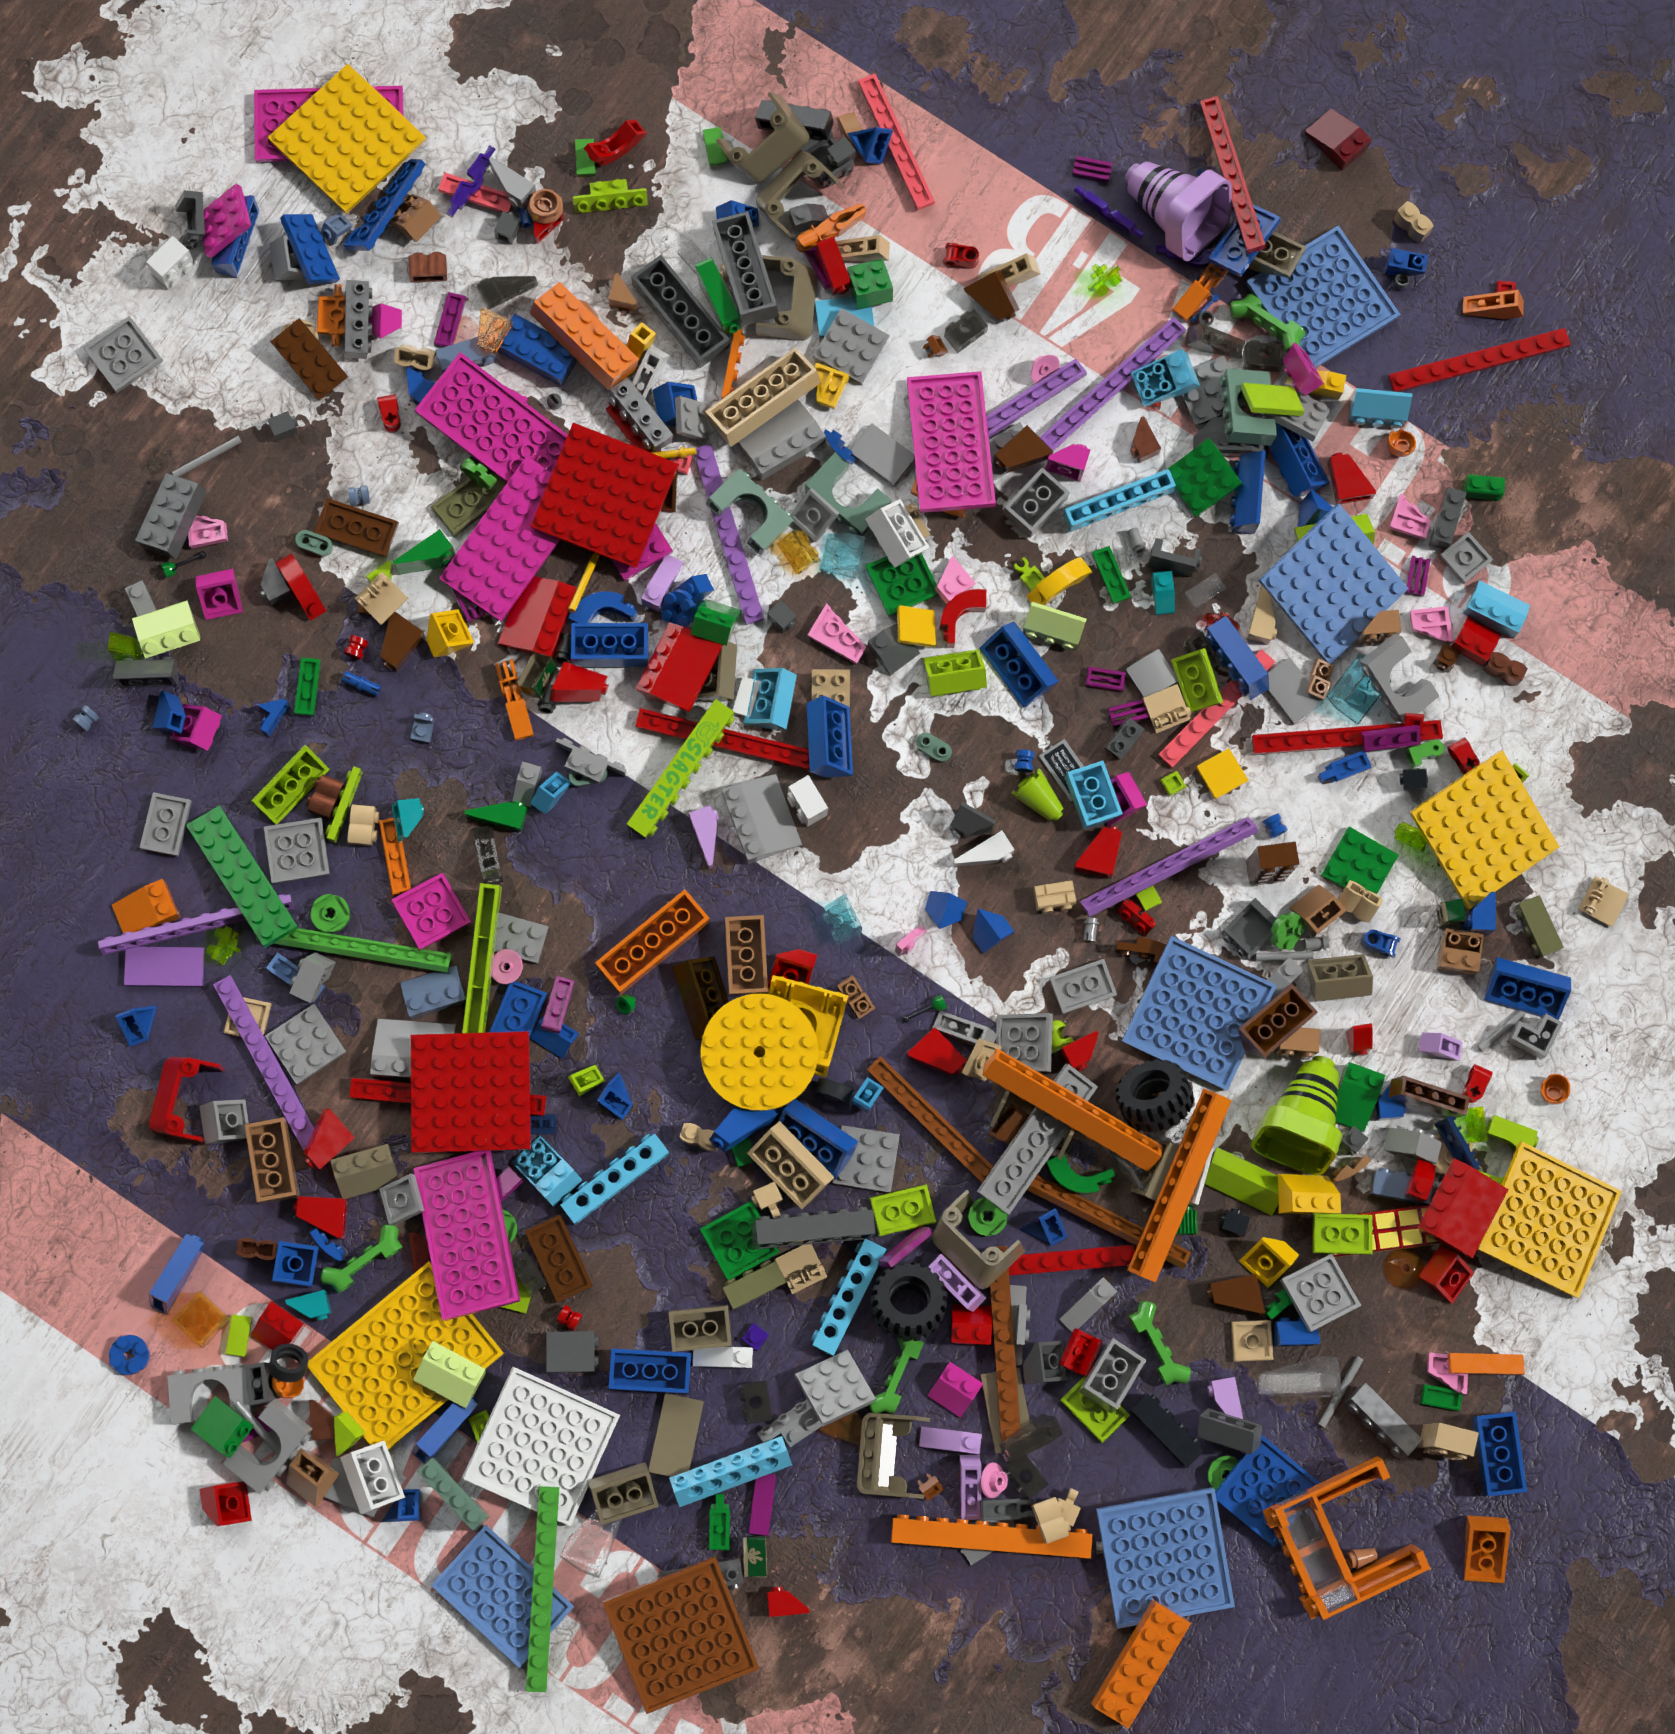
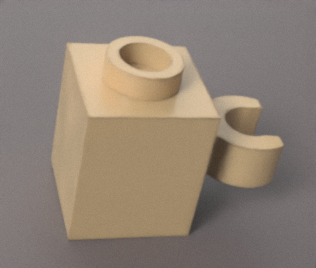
[751,1182,783,1219]
[1057,1488,1081,1527]

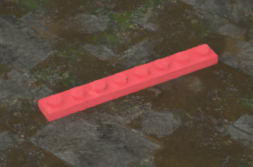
[858,74,935,211]
[1158,649,1275,769]

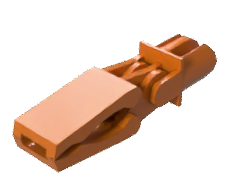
[796,203,866,252]
[1172,263,1228,322]
[495,659,534,741]

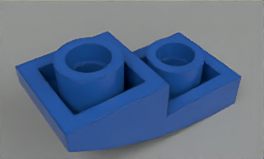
[824,429,856,465]
[310,1228,345,1262]

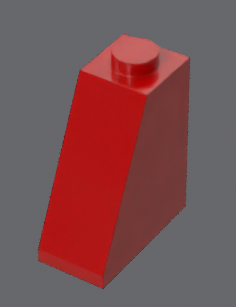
[815,236,851,295]
[1327,453,1376,504]
[550,661,609,702]
[1073,826,1122,879]
[906,1027,967,1076]
[303,1108,355,1170]
[293,1196,347,1240]

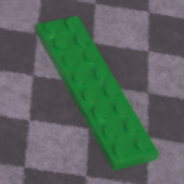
[186,805,298,948]

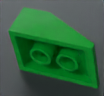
[393,529,455,575]
[690,599,742,646]
[1336,1062,1386,1132]

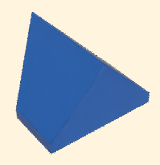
[847,127,893,164]
[1298,489,1333,527]
[925,891,967,929]
[972,908,1015,954]
[115,1005,157,1047]
[597,1072,633,1120]
[1019,1209,1068,1246]
[381,1489,421,1522]

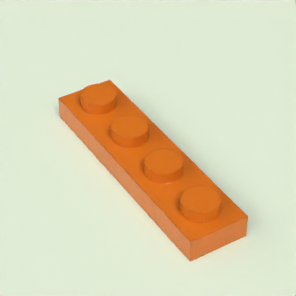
[721,329,745,400]

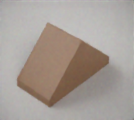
[609,273,638,311]

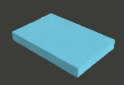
[815,297,874,338]

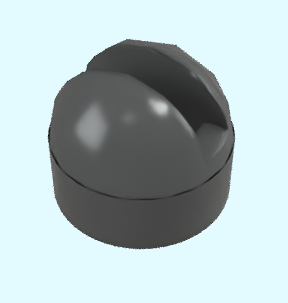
[1394,273,1410,290]
[1199,311,1214,326]
[547,393,562,410]

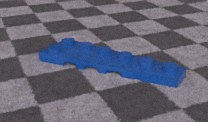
[342,159,426,251]

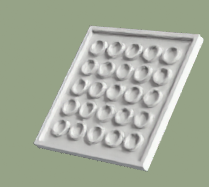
[462,1367,620,1526]

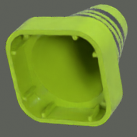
[1251,1055,1343,1175]

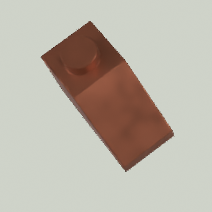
[1130,416,1161,463]
[309,1400,335,1441]

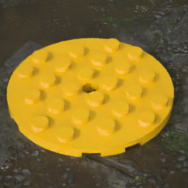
[701,994,818,1111]

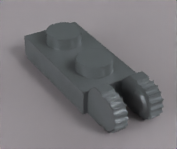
[980,1498,1034,1521]

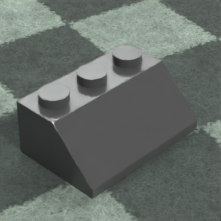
[113,657,178,688]

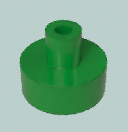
[615,994,636,1015]

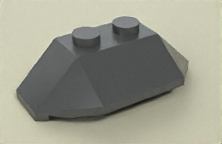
[1193,417,1268,458]

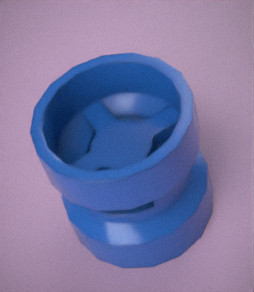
[1014,750,1035,773]
[1262,813,1288,839]

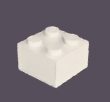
[146,236,195,290]
[787,775,828,827]

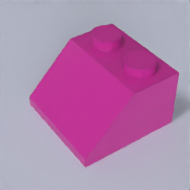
[1283,342,1324,396]
[1045,444,1091,482]
[196,569,243,620]
[169,704,222,751]
[1106,772,1147,826]
[927,1362,983,1418]

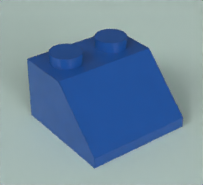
[653,382,697,427]
[1461,892,1496,936]
[272,1241,319,1288]
[1274,1318,1320,1347]

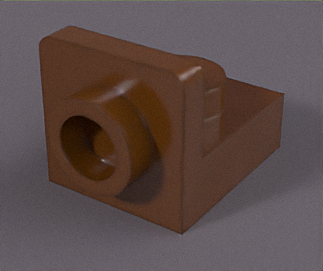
[1433,643,1461,672]

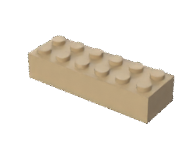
[705,347,821,447]

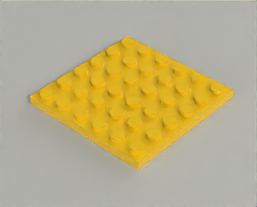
[268,64,426,214]
[1409,750,1560,909]
[1478,1142,1622,1298]

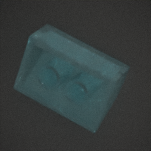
[1326,653,1391,725]

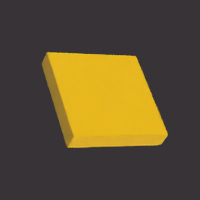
[897,605,936,648]
[1196,748,1249,800]

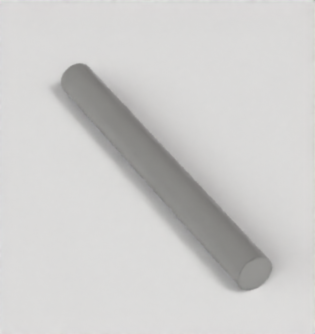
[172,436,242,477]
[1318,1356,1363,1428]
[232,1399,281,1456]

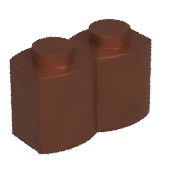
[408,252,447,283]
[1483,652,1528,686]
[306,774,345,820]
[236,1238,278,1262]

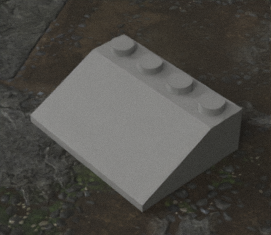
[738,400,826,481]
[722,774,802,864]
[370,1019,456,1080]

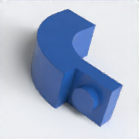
[569,591,637,623]

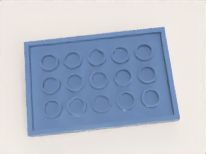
[431,1525,574,1668]

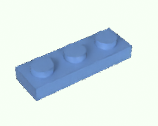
[266,952,325,1002]

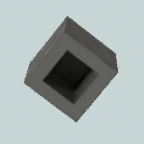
[826,137,856,169]
[494,211,521,244]
[267,411,299,442]
[767,600,797,633]
[1340,1126,1369,1155]

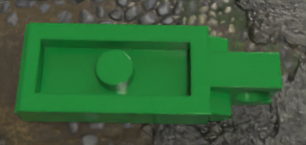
[709,1493,730,1550]

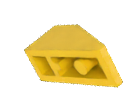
[1285,371,1347,400]

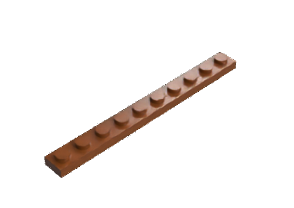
[867,1056,993,1183]
[1027,1174,1191,1269]
[987,1246,1022,1447]

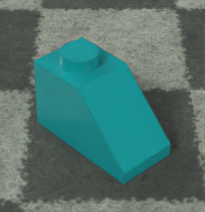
[1150,571,1175,615]
[392,798,424,842]
[285,1290,332,1322]

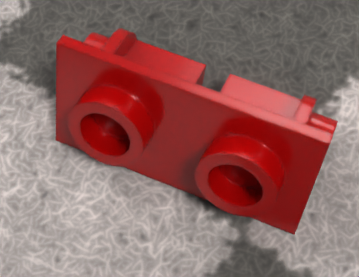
[1116,899,1156,937]

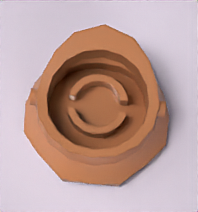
[527,189,563,224]

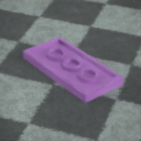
[124,947,205,987]

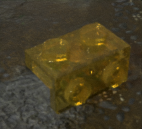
[777,530,821,574]

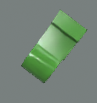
[1405,740,1444,768]

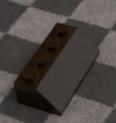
[672,956,729,1041]

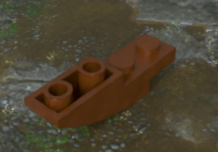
[1115,937,1166,965]

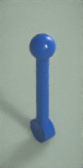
[1191,294,1219,323]

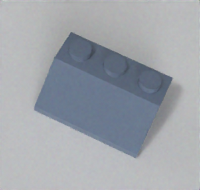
[400,966,466,1020]

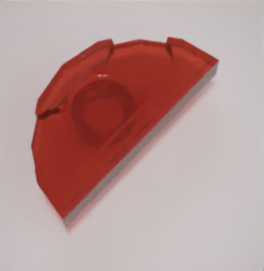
[1203,612,1240,632]
[409,1233,430,1272]

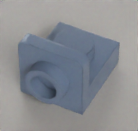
[321,212,353,245]
[410,713,435,744]

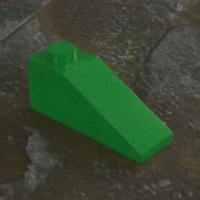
[464,801,528,832]

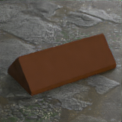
[1238,984,1318,1059]

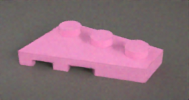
[807,603,866,665]

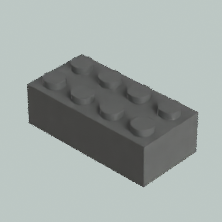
[135,473,207,559]

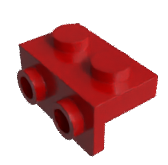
[1059,1328,1102,1377]

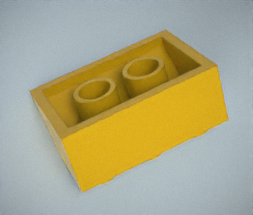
[1278,1174,1341,1215]

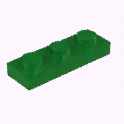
[1092,546,1131,605]
[294,657,321,717]

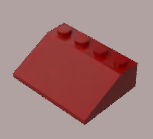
[498,576,577,660]
[635,622,723,712]
[1418,1158,1509,1259]

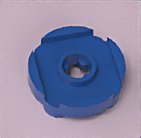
[661,589,698,627]
[109,1335,150,1375]

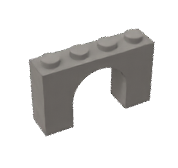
[1359,634,1439,723]
[167,1364,254,1425]
[223,1399,313,1494]

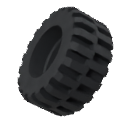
[1115,1059,1194,1133]
[870,1262,947,1342]

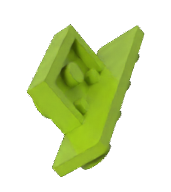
[573,179,648,214]

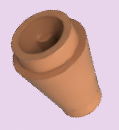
[1346,1548,1377,1569]

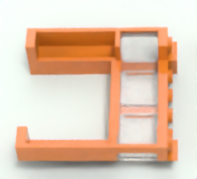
[1263,1456,1431,1620]

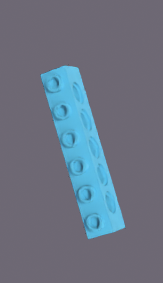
[1063,469,1176,532]
[560,1134,669,1225]
[811,1238,886,1356]
[669,1436,792,1507]

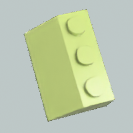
[132,601,200,658]
[1022,602,1086,650]
[413,1341,486,1409]

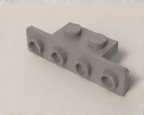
[555,738,627,784]
[1010,1285,1030,1366]
[757,1399,822,1447]

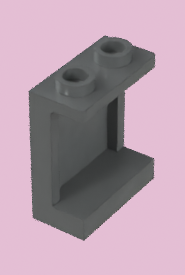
[798,131,854,188]
[175,190,205,250]
[1147,538,1202,577]
[1221,898,1277,960]
[546,1331,599,1373]

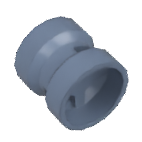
[348,485,370,506]
[72,705,100,732]

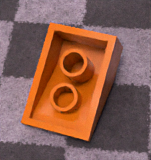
[112,879,181,933]
[1464,1515,1510,1583]

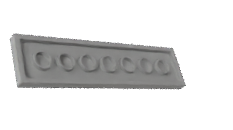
[977,1064,1098,1215]

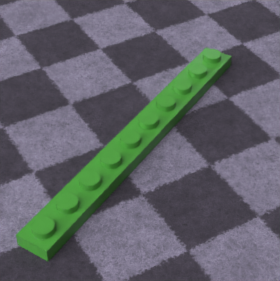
[256,928,452,973]
[526,1486,560,1692]

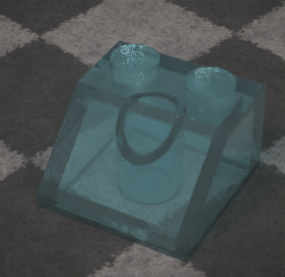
[819,533,865,579]
[822,894,862,945]

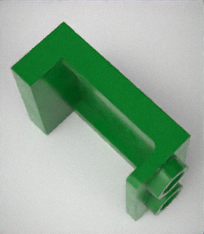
[191,1396,254,1458]

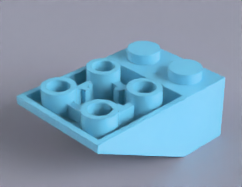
[1131,349,1201,407]
[512,1136,582,1207]

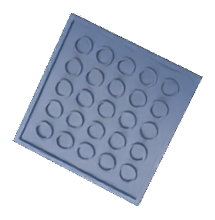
[1246,225,1401,368]
[1258,504,1409,664]
[1121,936,1277,1091]
[1096,1487,1235,1629]

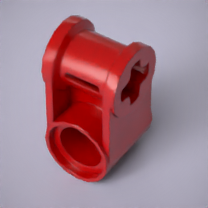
[943,243,979,269]
[377,394,401,432]
[1447,737,1480,774]
[1462,1064,1493,1103]

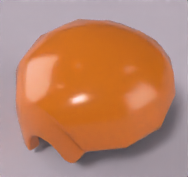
[1387,429,1416,457]
[1540,1074,1570,1105]
[272,1368,304,1398]

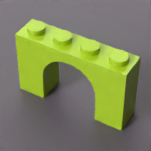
[1478,1115,1539,1185]

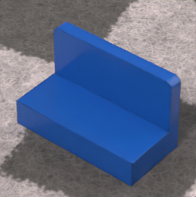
[531,1016,579,1059]

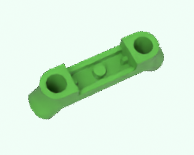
[1230,294,1306,354]
[321,1225,403,1294]
[1129,1300,1191,1386]
[869,1337,924,1415]

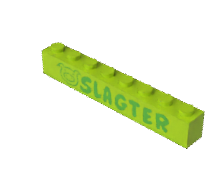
[627,699,736,839]
[463,883,502,1033]

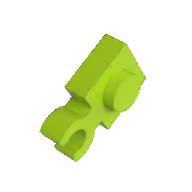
[1014,557,1045,592]

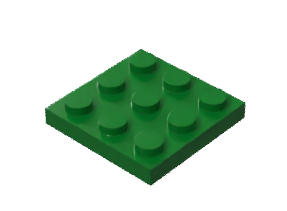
[1166,438,1243,517]
[865,553,939,617]
[1320,826,1399,894]
[700,1201,780,1281]

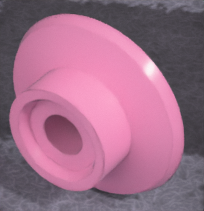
[1031,355,1060,384]
[492,949,523,984]
[981,1462,1008,1499]

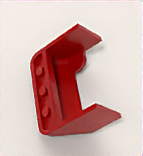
[149,1057,225,1144]

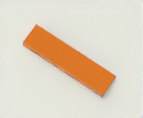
[379,818,411,896]
[1447,1353,1525,1375]

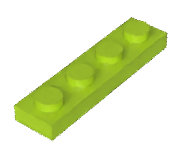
[326,766,363,844]

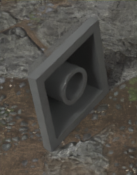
[867,624,920,676]
[949,802,996,838]
[1023,1340,1068,1385]

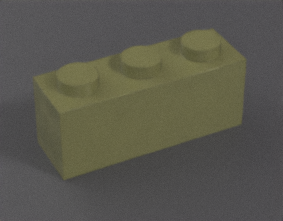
[1515,895,1564,959]
[723,1260,786,1310]

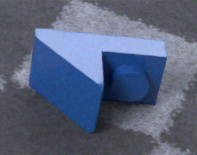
[258,699,290,737]

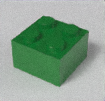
[847,259,893,309]

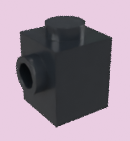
[1400,767,1428,789]
[1218,1208,1250,1237]

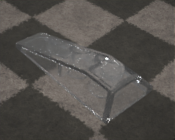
[1258,1356,1341,1397]
[560,1508,622,1578]

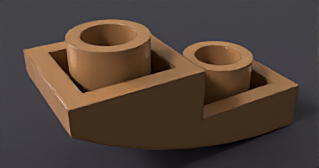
[836,112,862,151]
[1307,658,1335,700]
[836,975,875,1019]
[1331,1155,1371,1183]

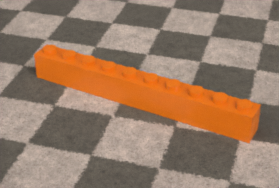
[983,1048,1162,1172]
[1127,1088,1232,1283]
[890,1514,1092,1558]

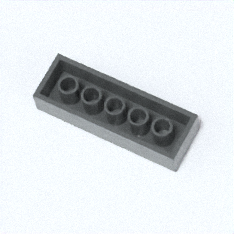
[712,211,779,326]
[631,255,730,368]
[751,1207,875,1250]

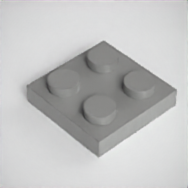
[675,396,709,441]
[791,488,840,542]
[1439,532,1493,584]
[379,1174,425,1226]

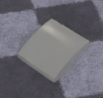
[1126,649,1178,697]

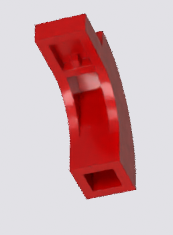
[583,119,647,166]
[276,553,326,621]
[939,589,987,648]

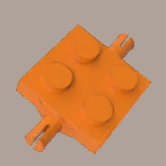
[317,284,345,347]

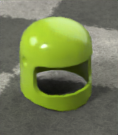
[1052,1020,1074,1053]

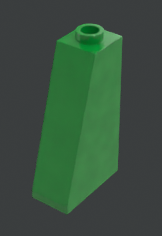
[695,257,742,335]

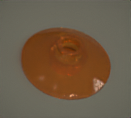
[1385,1249,1424,1288]

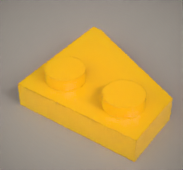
[815,363,849,410]

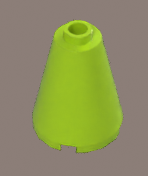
[1011,768,1063,821]

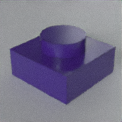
[742,1323,769,1351]

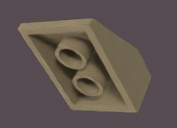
[1248,231,1307,278]

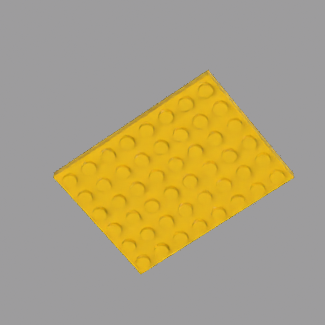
[307,1261,504,1450]

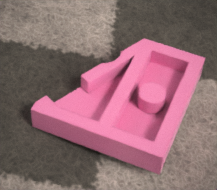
[1389,494,1431,540]
[188,515,228,549]
[935,556,976,604]
[1409,606,1453,643]
[895,926,927,956]
[1427,1352,1468,1396]

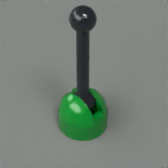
[161,551,206,578]
[902,995,947,1023]

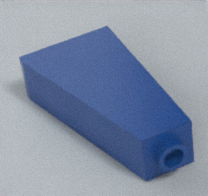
[709,1106,783,1152]
[149,1234,204,1315]
[412,1396,479,1465]

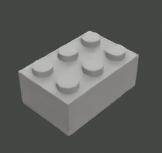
[1003,468,1070,538]
[1078,1338,1146,1413]

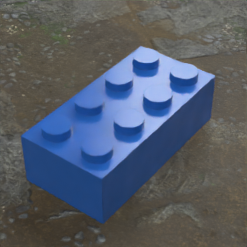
[496,313,578,387]
[1206,616,1269,701]
[609,1348,691,1394]
[1472,1412,1527,1496]

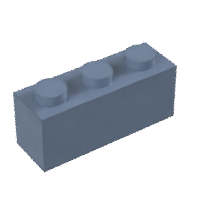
[436,333,497,373]
[1369,1168,1434,1205]

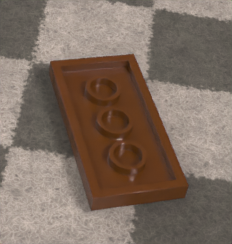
[270,318,348,401]
[314,498,399,558]
[525,1214,593,1303]

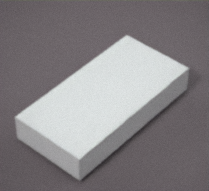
[733,677,761,717]

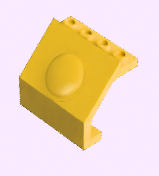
[754,975,848,1078]

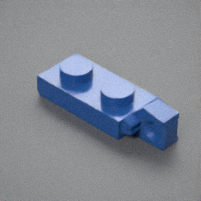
[1317,751,1372,783]

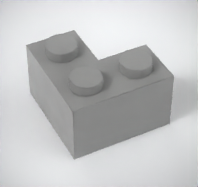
[289,952,336,1003]
[1507,1014,1563,1060]
[1383,1126,1442,1164]

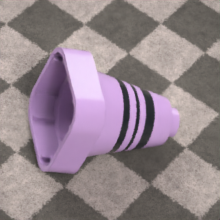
[1125,162,1232,261]

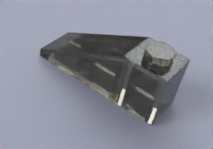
[477,276,538,310]
[1185,323,1245,359]
[473,825,503,885]
[999,1414,1063,1462]

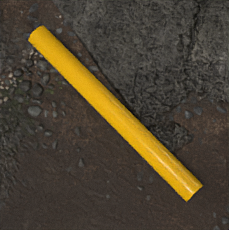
[568,553,600,613]

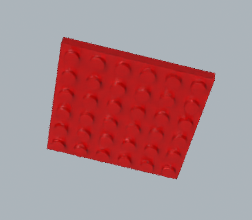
[530,422,679,569]
[411,1031,531,1153]

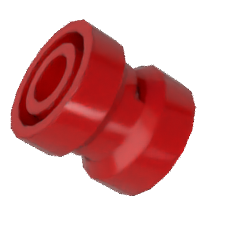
[344,635,369,660]
[556,1305,583,1332]

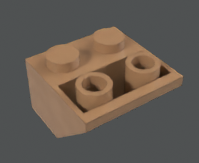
[389,194,441,242]
[1356,610,1401,646]
[1289,884,1347,938]
[1436,928,1484,975]
[1274,1027,1320,1060]
[287,1448,339,1507]

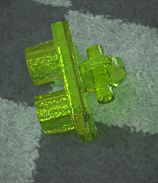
[1087,264,1123,297]
[1394,822,1427,852]
[206,926,241,965]
[1465,1106,1488,1144]

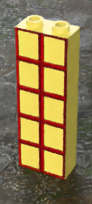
[1328,1205,1442,1258]

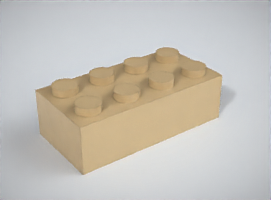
[747,1121,835,1209]
[1418,1423,1478,1460]

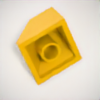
[426,609,474,657]
[1239,1237,1299,1288]

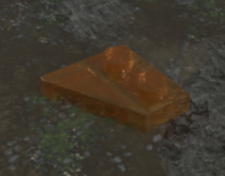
[477,307,513,354]
[819,1412,863,1446]

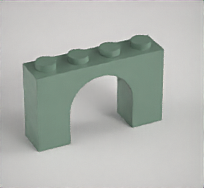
[1219,368,1277,446]
[805,452,892,538]
[706,469,794,556]
[418,1458,491,1531]

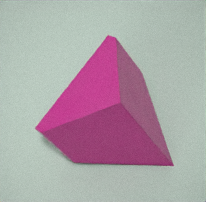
[368,303,402,339]

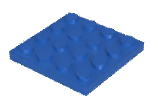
[1215,1434,1320,1547]

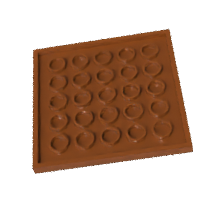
[602,1556,759,1714]

